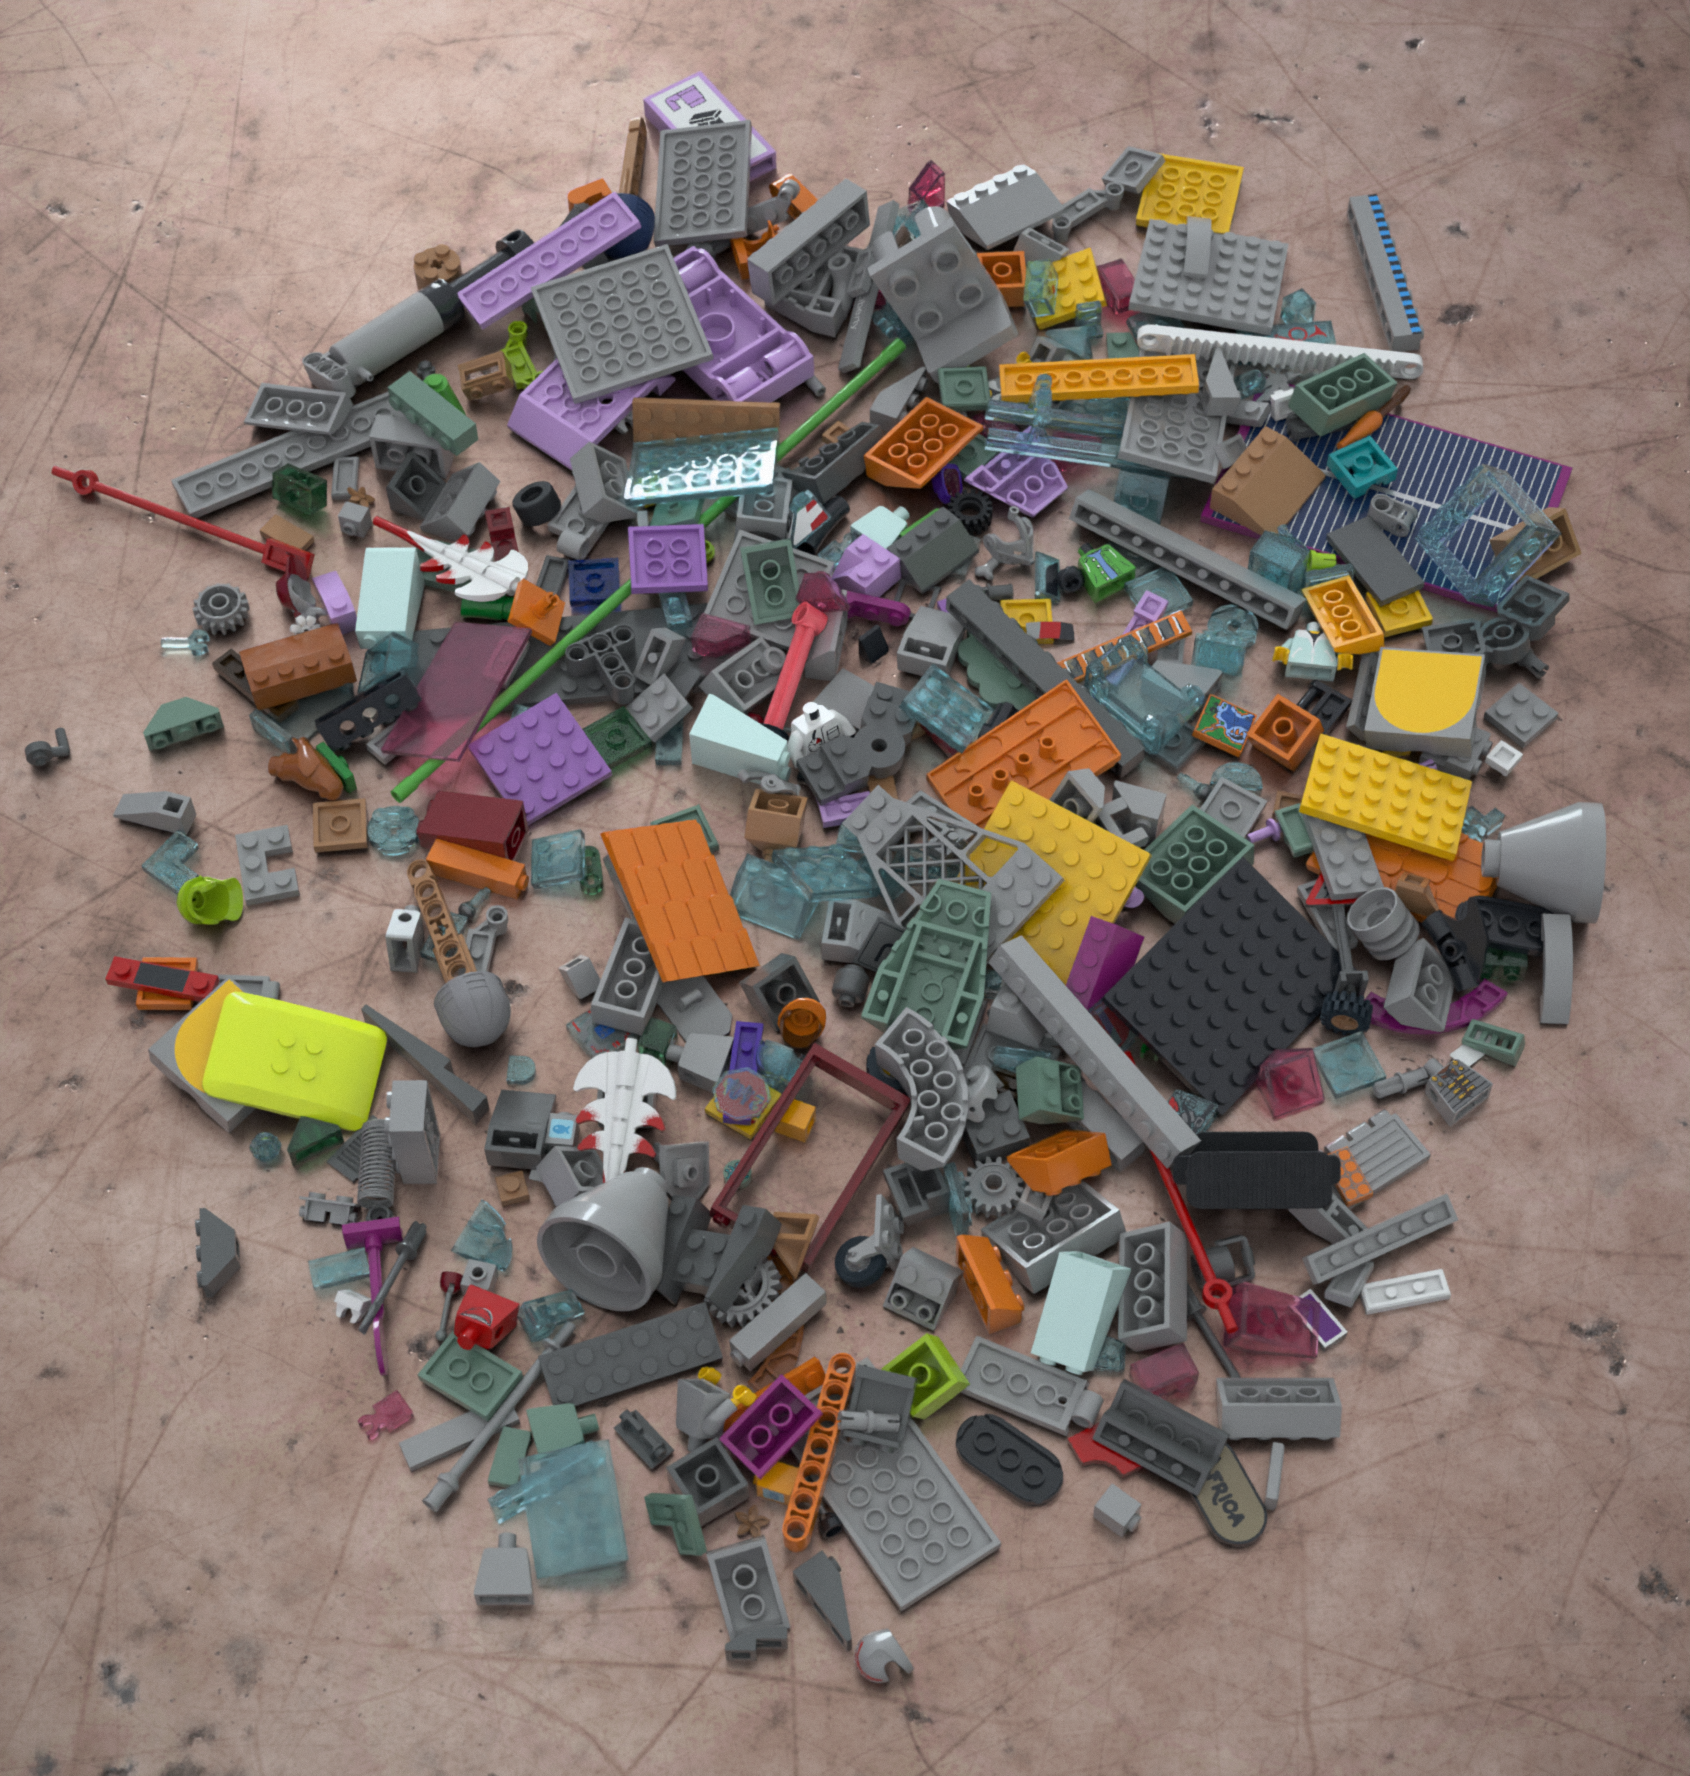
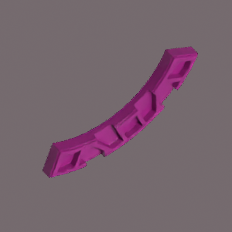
[1364,979,1508,1035]

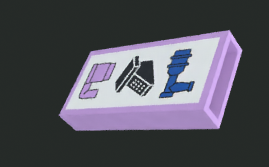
[643,71,777,182]

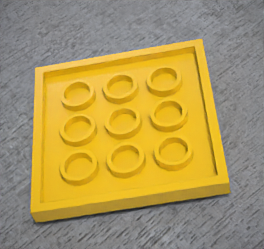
[1136,153,1244,234]

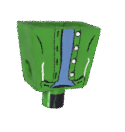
[1078,543,1136,603]

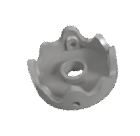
[963,1064,1004,1122]

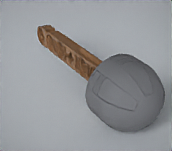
[407,859,511,1047]

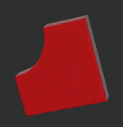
[1067,1423,1144,1479]

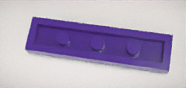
[723,1021,764,1126]

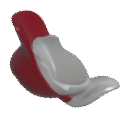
[275,556,327,620]

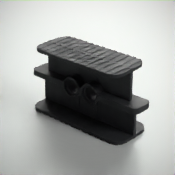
[1173,1131,1341,1209]

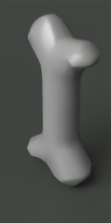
[975,551,1014,581]

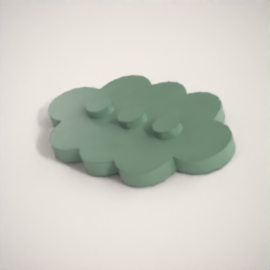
[957,628,1038,711]

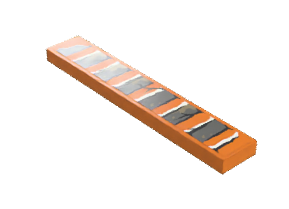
[1057,610,1192,683]

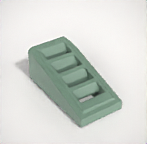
[1462,1019,1525,1066]

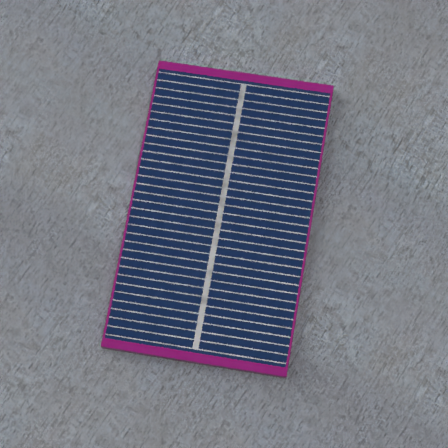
[1200,376,1573,613]

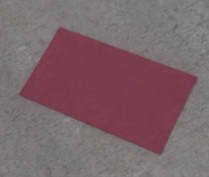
[381,622,532,762]

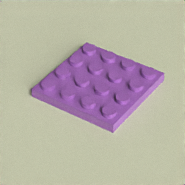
[468,693,612,826]

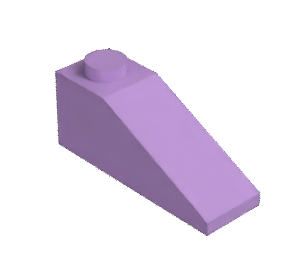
[312,571,357,635]

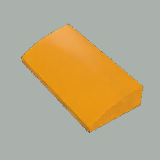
[1301,575,1385,654]

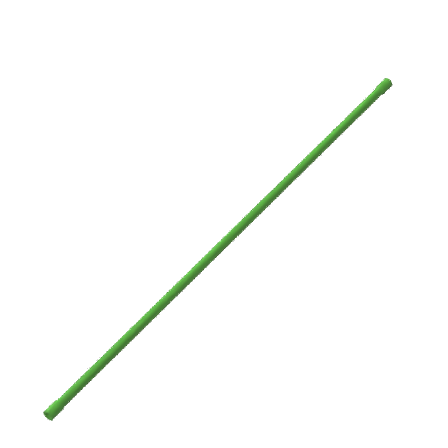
[390,338,906,803]

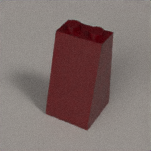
[416,791,529,861]

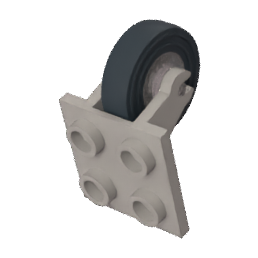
[834,1194,904,1288]

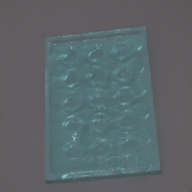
[624,428,780,507]

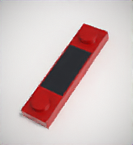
[105,956,220,1002]

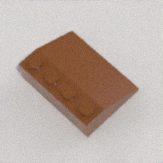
[239,623,357,711]

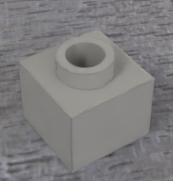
[338,501,372,538]
[460,1259,499,1294]

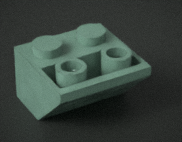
[1016,1056,1084,1124]

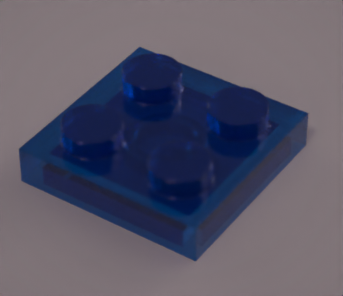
[568,558,620,607]

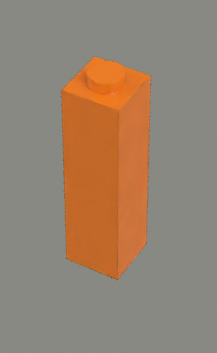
[426,838,529,900]

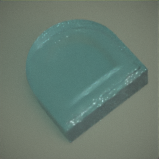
[506,1055,536,1085]

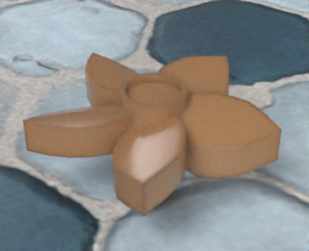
[347,487,375,507]
[735,1504,770,1538]

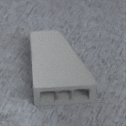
[1140,660,1223,721]

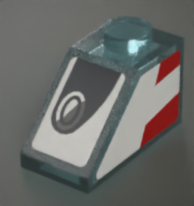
[785,490,832,549]

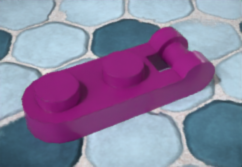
[847,591,911,626]

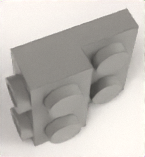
[1419,727,1493,780]

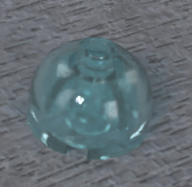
[754,1039,806,1089]

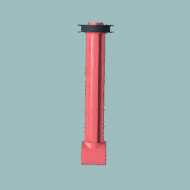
[759,602,828,741]

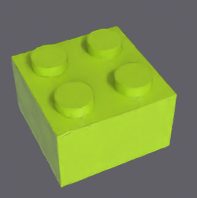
[881,1333,970,1419]

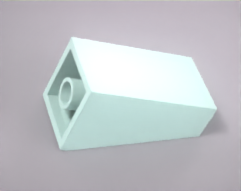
[355,548,425,649]
[689,694,791,785]
[1031,1251,1131,1375]

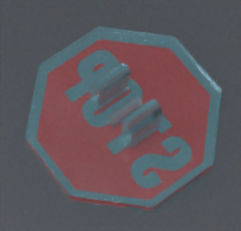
[712,1067,771,1121]

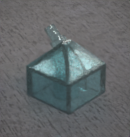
[1247,524,1310,594]

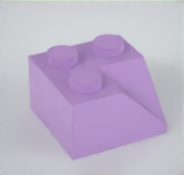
[830,534,901,597]

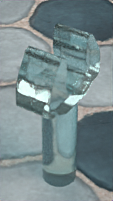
[161,629,210,656]

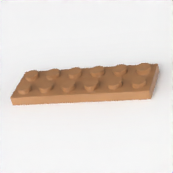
[632,397,780,451]

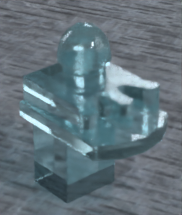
[1462,806,1506,842]

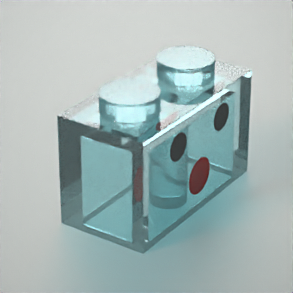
[1023,259,1058,317]

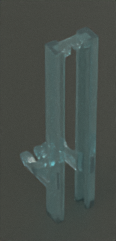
[984,374,1198,480]

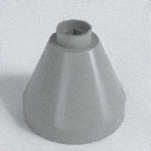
[1481,802,1606,924]
[537,1167,668,1311]

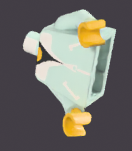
[1272,622,1353,682]

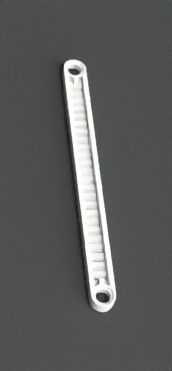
[1137,325,1423,379]

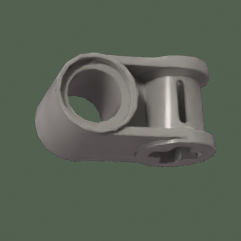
[1367,494,1418,537]

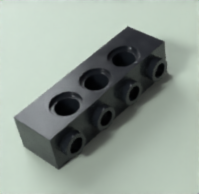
[314,668,422,752]

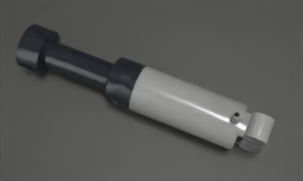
[302,229,534,398]

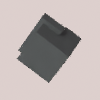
[883,1162,949,1226]

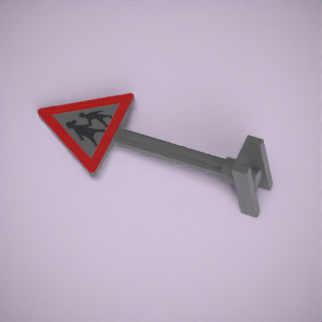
[1305,872,1369,997]

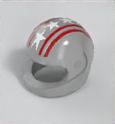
[854,1628,914,1683]

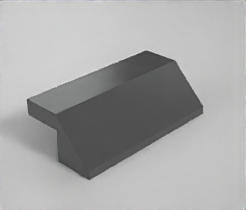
[1092,1379,1230,1496]

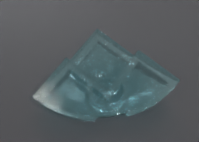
[451,1199,512,1272]

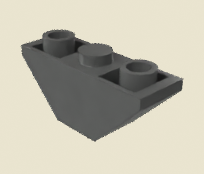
[195,1208,240,1298]

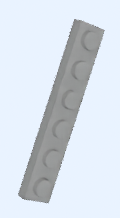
[1302,1194,1458,1285]

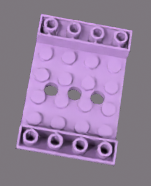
[507,359,676,470]

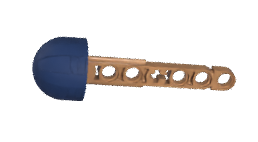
[604,117,655,260]

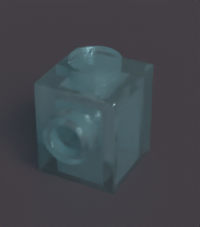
[1280,288,1316,332]

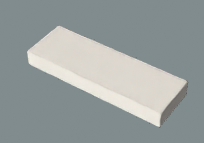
[1360,1269,1451,1315]

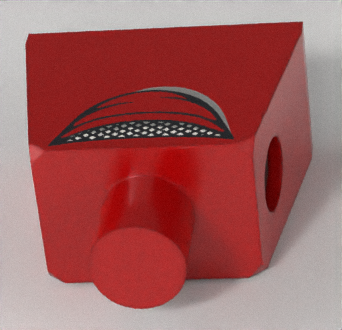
[454,1284,520,1350]

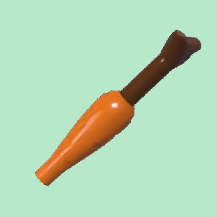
[1336,385,1411,450]

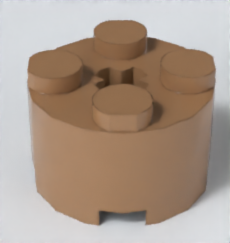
[413,244,462,291]

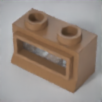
[457,351,514,401]

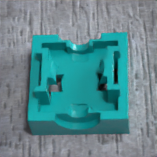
[1327,436,1398,499]

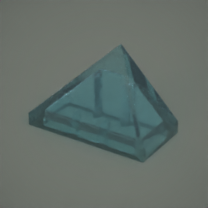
[1046,326,1093,360]

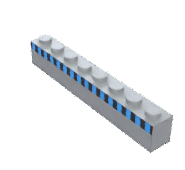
[1347,194,1424,352]

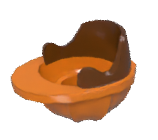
[778,998,826,1048]

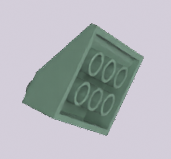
[1135,804,1254,924]

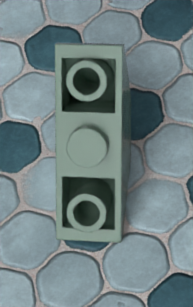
[143,697,224,751]

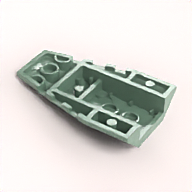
[861,878,991,1050]

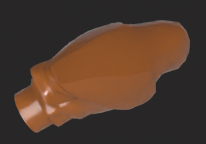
[268,737,344,800]

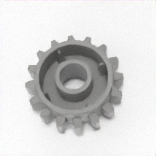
[192,583,250,635]
[963,1157,1024,1218]

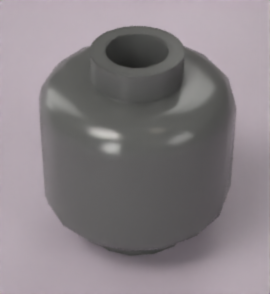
[832,964,870,1007]

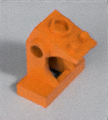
[730,220,780,280]

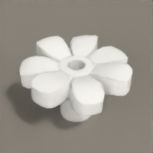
[290,616,321,635]

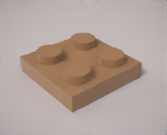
[313,798,368,853]

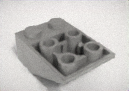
[897,606,966,682]
[821,897,910,964]

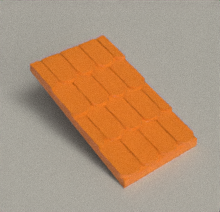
[926,679,1121,829]
[600,819,760,983]
[1306,833,1497,923]

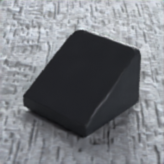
[858,625,889,664]

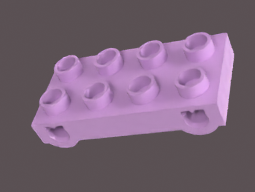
[674,246,814,403]

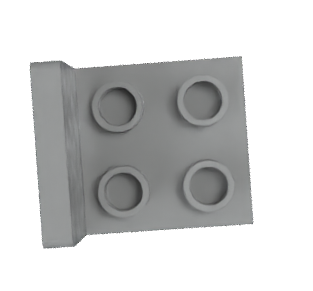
[867,206,1018,383]

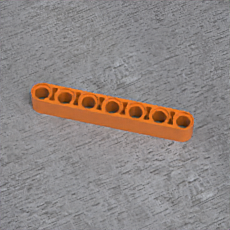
[782,1353,856,1552]

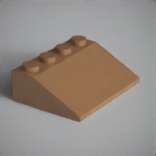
[1210,426,1326,542]

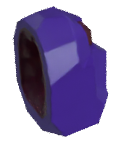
[931,464,963,504]

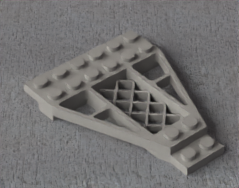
[842,785,1065,965]

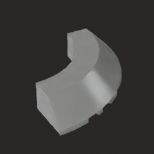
[875,1007,968,1171]

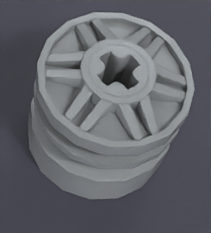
[1347,887,1420,960]

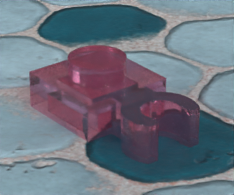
[357,1390,414,1440]

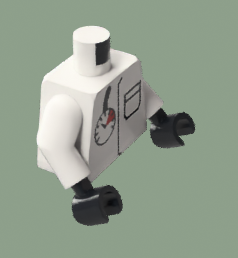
[787,702,856,785]

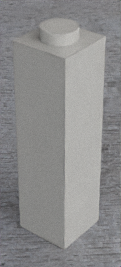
[729,1273,827,1371]

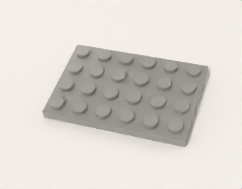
[653,120,752,247]

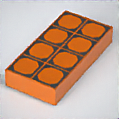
[1327,1147,1373,1207]

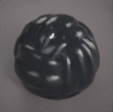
[1056,565,1085,593]

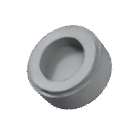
[760,647,786,674]

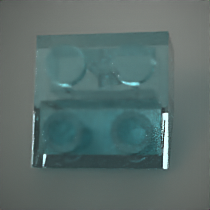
[1191,630,1248,677]

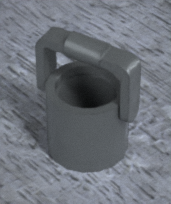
[1190,1234,1255,1289]

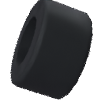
[512,481,561,527]

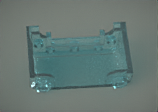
[1084,634,1205,755]

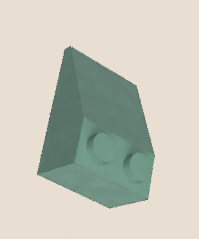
[739,538,802,625]

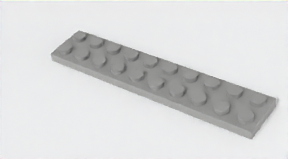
[171,392,407,518]

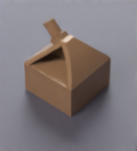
[744,789,808,872]

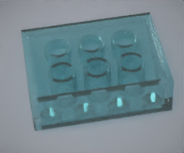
[518,1439,629,1579]

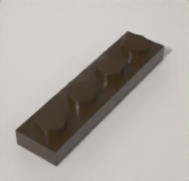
[212,648,299,723]

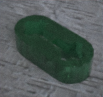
[576,846,604,895]

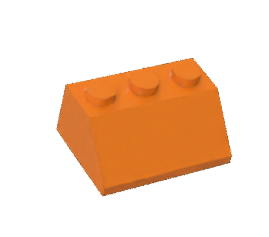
[1007,1129,1112,1196]
[956,1234,1025,1334]

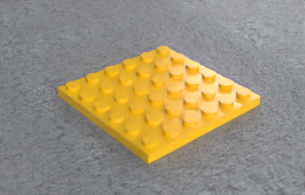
[957,780,1152,986]

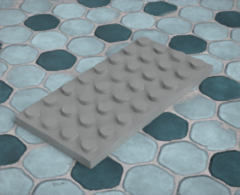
[1117,335,1236,484]
[789,1357,1001,1611]

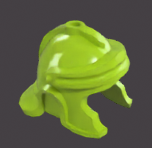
[176,875,243,925]

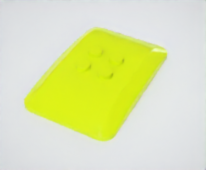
[202,992,387,1132]

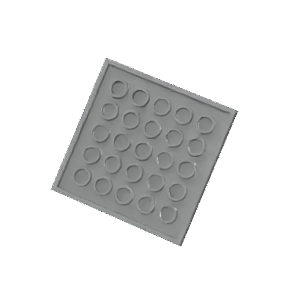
[1128,219,1289,336]
[531,244,714,404]

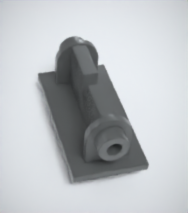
[614,1409,674,1469]

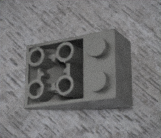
[484,1089,556,1170]

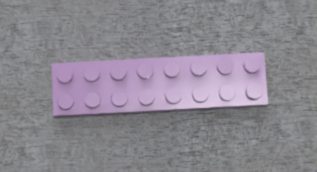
[457,191,641,330]

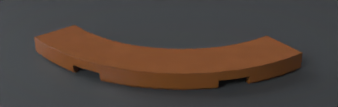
[747,1255,804,1393]

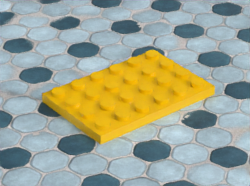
[1298,733,1472,861]

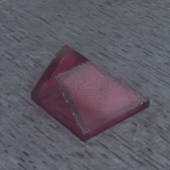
[1256,1048,1325,1118]

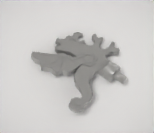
[1255,367,1301,403]

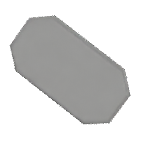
[657,976,732,1041]

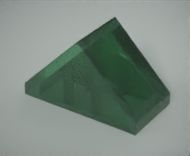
[287,1115,344,1167]

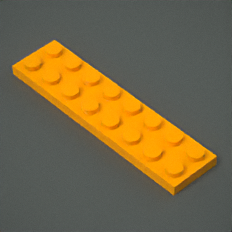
[999,354,1199,403]

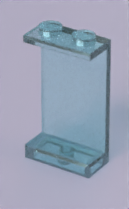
[249,682,355,754]

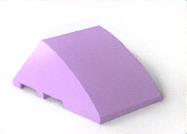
[964,424,1068,517]

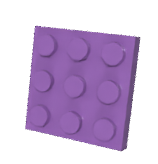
[628,524,708,594]

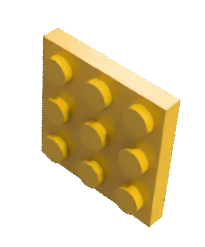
[1026,247,1107,330]

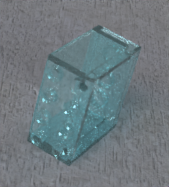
[1414,463,1562,607]

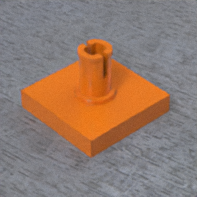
[508,578,565,646]

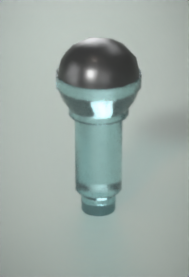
[1177,773,1212,801]
[458,887,491,920]

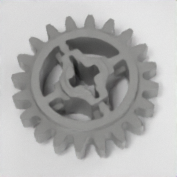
[704,1257,783,1328]

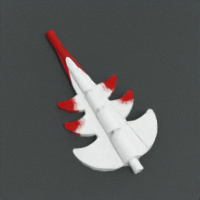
[372,516,528,602]
[573,1038,676,1183]

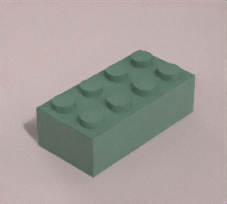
[1288,353,1397,437]

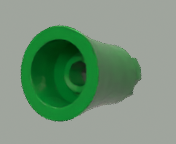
[461,583,514,621]

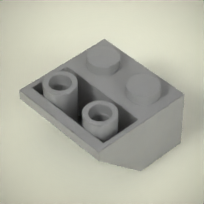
[883,1247,964,1331]

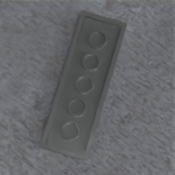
[538,1302,723,1406]

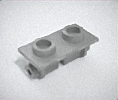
[299,1192,361,1224]

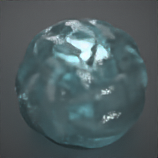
[249,1132,282,1162]

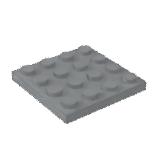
[703,530,834,651]

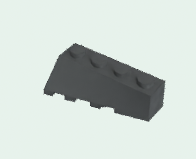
[781,422,884,504]

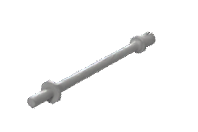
[422,1321,576,1512]

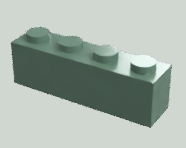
[388,371,479,456]

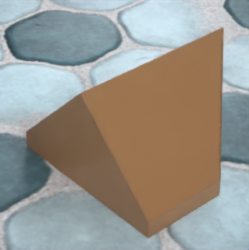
[1395,871,1440,917]
[773,1212,819,1280]

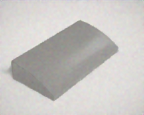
[244,383,353,435]

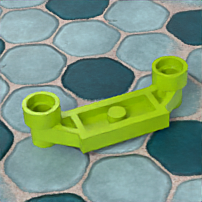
[500,321,543,390]

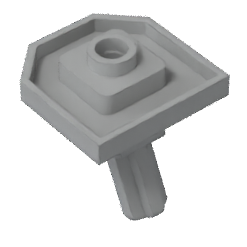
[652,1141,710,1201]

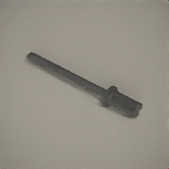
[358,1221,427,1335]
[1187,1282,1241,1378]

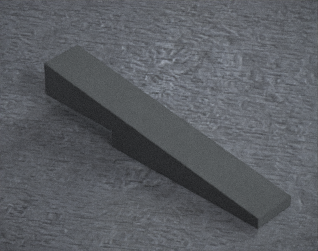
[361,1004,490,1125]

